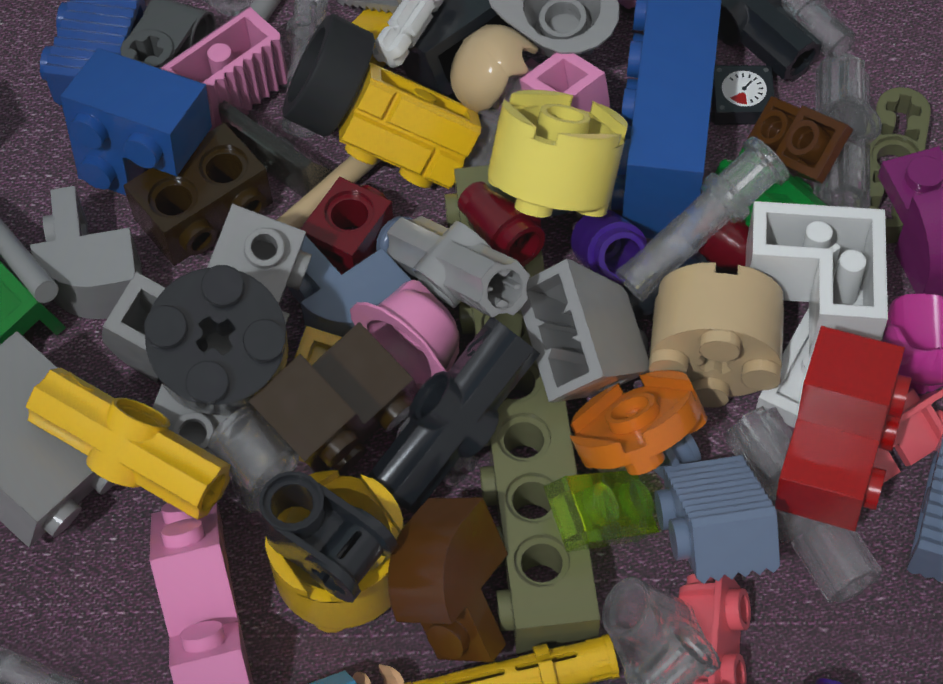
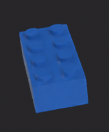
[611,0,721,243]

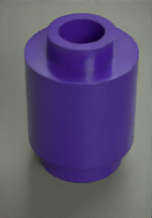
[571,210,648,284]

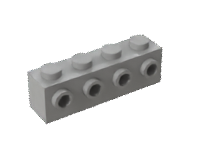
[153,204,312,472]

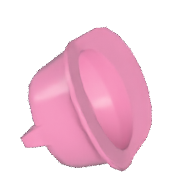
[350,279,459,400]

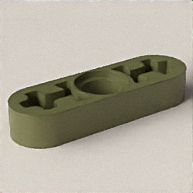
[857,87,931,244]

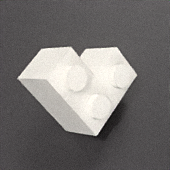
[745,201,888,357]

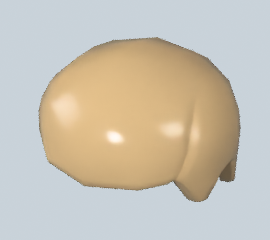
[450,24,538,113]

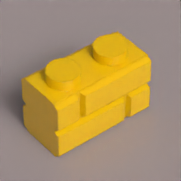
[338,62,482,189]

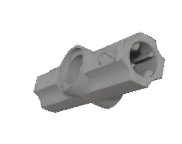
[387,216,530,318]

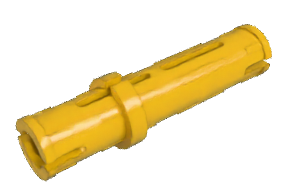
[404,634,620,684]

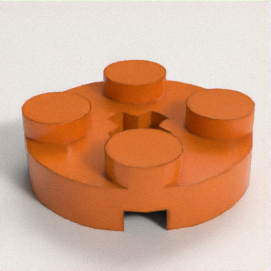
[570,370,708,475]

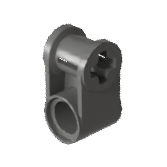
[120,0,216,68]

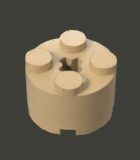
[649,263,784,408]

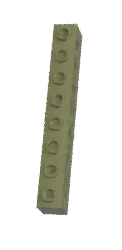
[444,165,600,654]

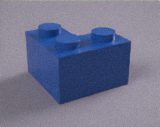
[60,48,212,196]

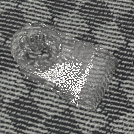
[602,577,721,684]

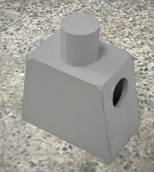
[521,259,649,403]

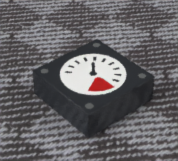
[712,65,774,125]

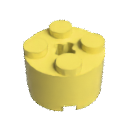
[488,90,628,218]

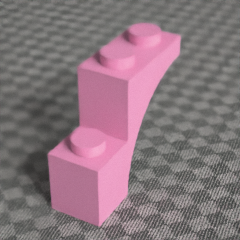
[149,502,254,684]

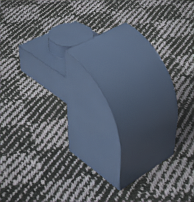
[288,235,411,337]

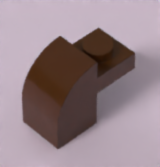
[388,497,508,662]

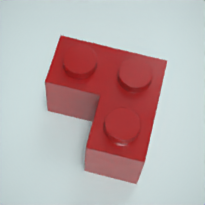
[775,326,912,532]

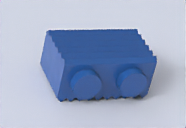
[40,0,147,106]

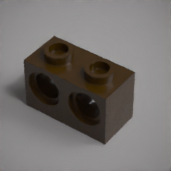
[123,123,273,266]

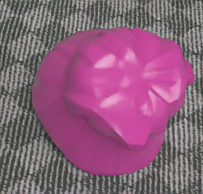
[882,293,943,394]

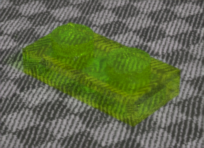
[543,470,659,552]

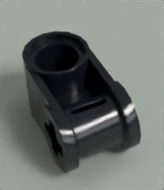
[259,471,398,603]

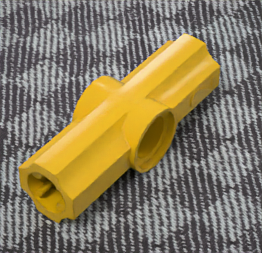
[26,368,231,520]

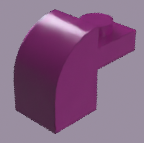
[878,146,943,295]

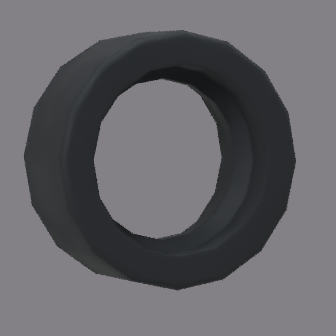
[282,14,375,137]

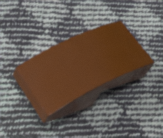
[742,96,853,184]

